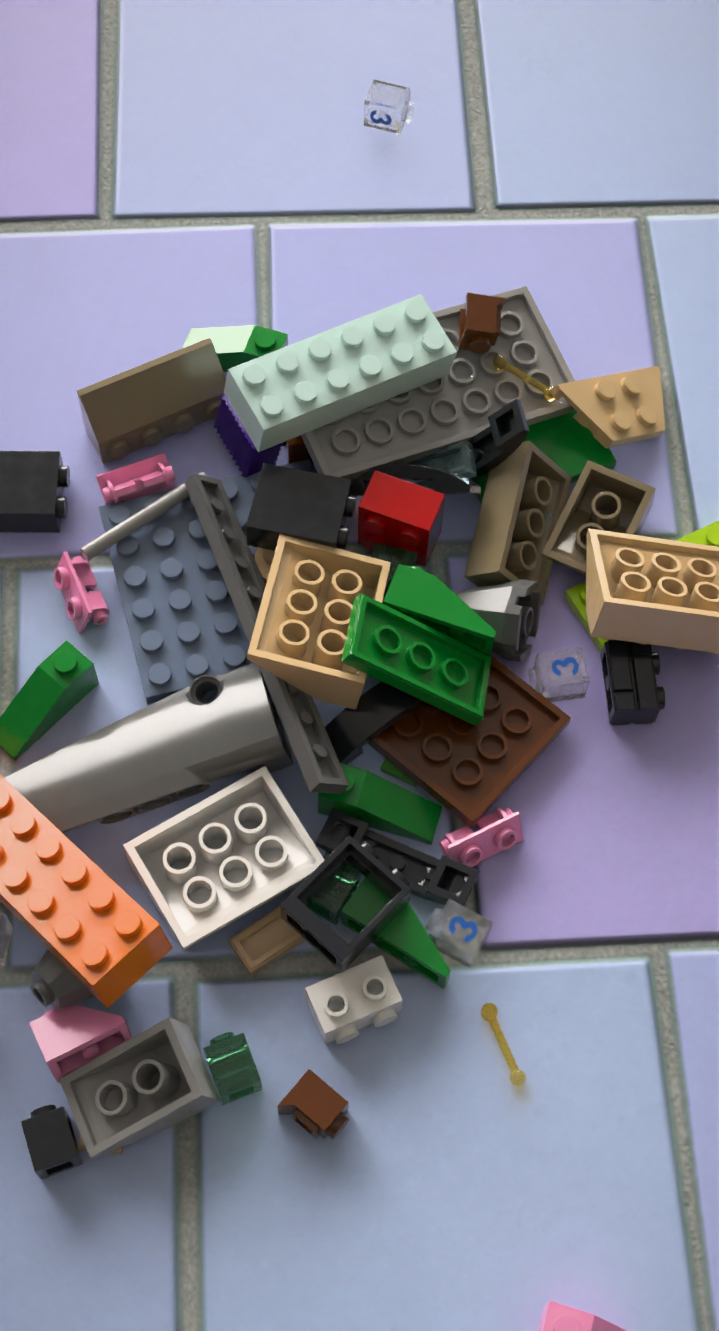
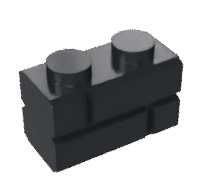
[600,640,665,725]

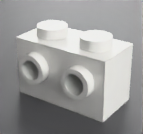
[305,955,403,1044]

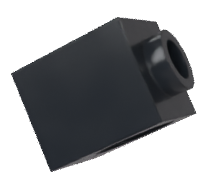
[21,1105,83,1180]

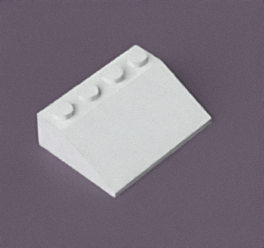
[123,766,324,950]

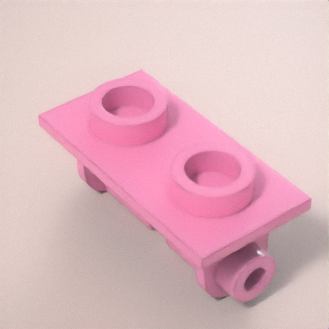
[96,453,176,505]
[53,551,109,634]
[439,808,523,867]

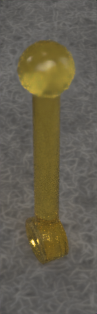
[493,355,556,402]
[481,1003,526,1086]

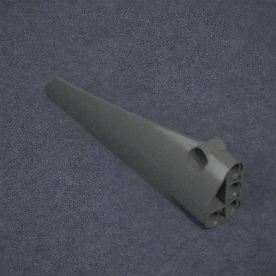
[4,663,294,833]

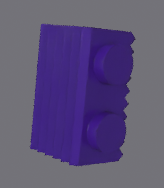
[213,395,283,477]

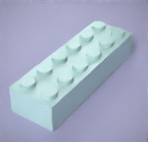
[224,294,457,452]

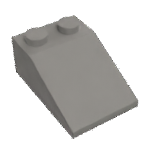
[59,1017,221,1159]

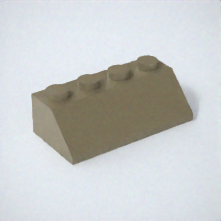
[77,337,226,464]
[464,441,572,606]

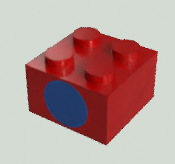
[358,470,445,567]

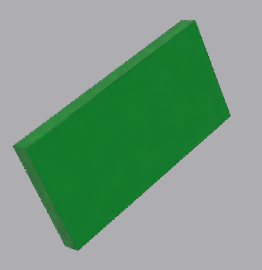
[474,411,616,505]
[341,593,492,726]

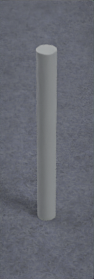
[80,472,206,561]

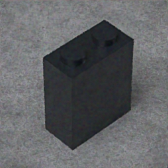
[0,451,70,533]
[246,463,357,551]

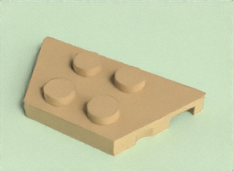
[551,366,665,448]

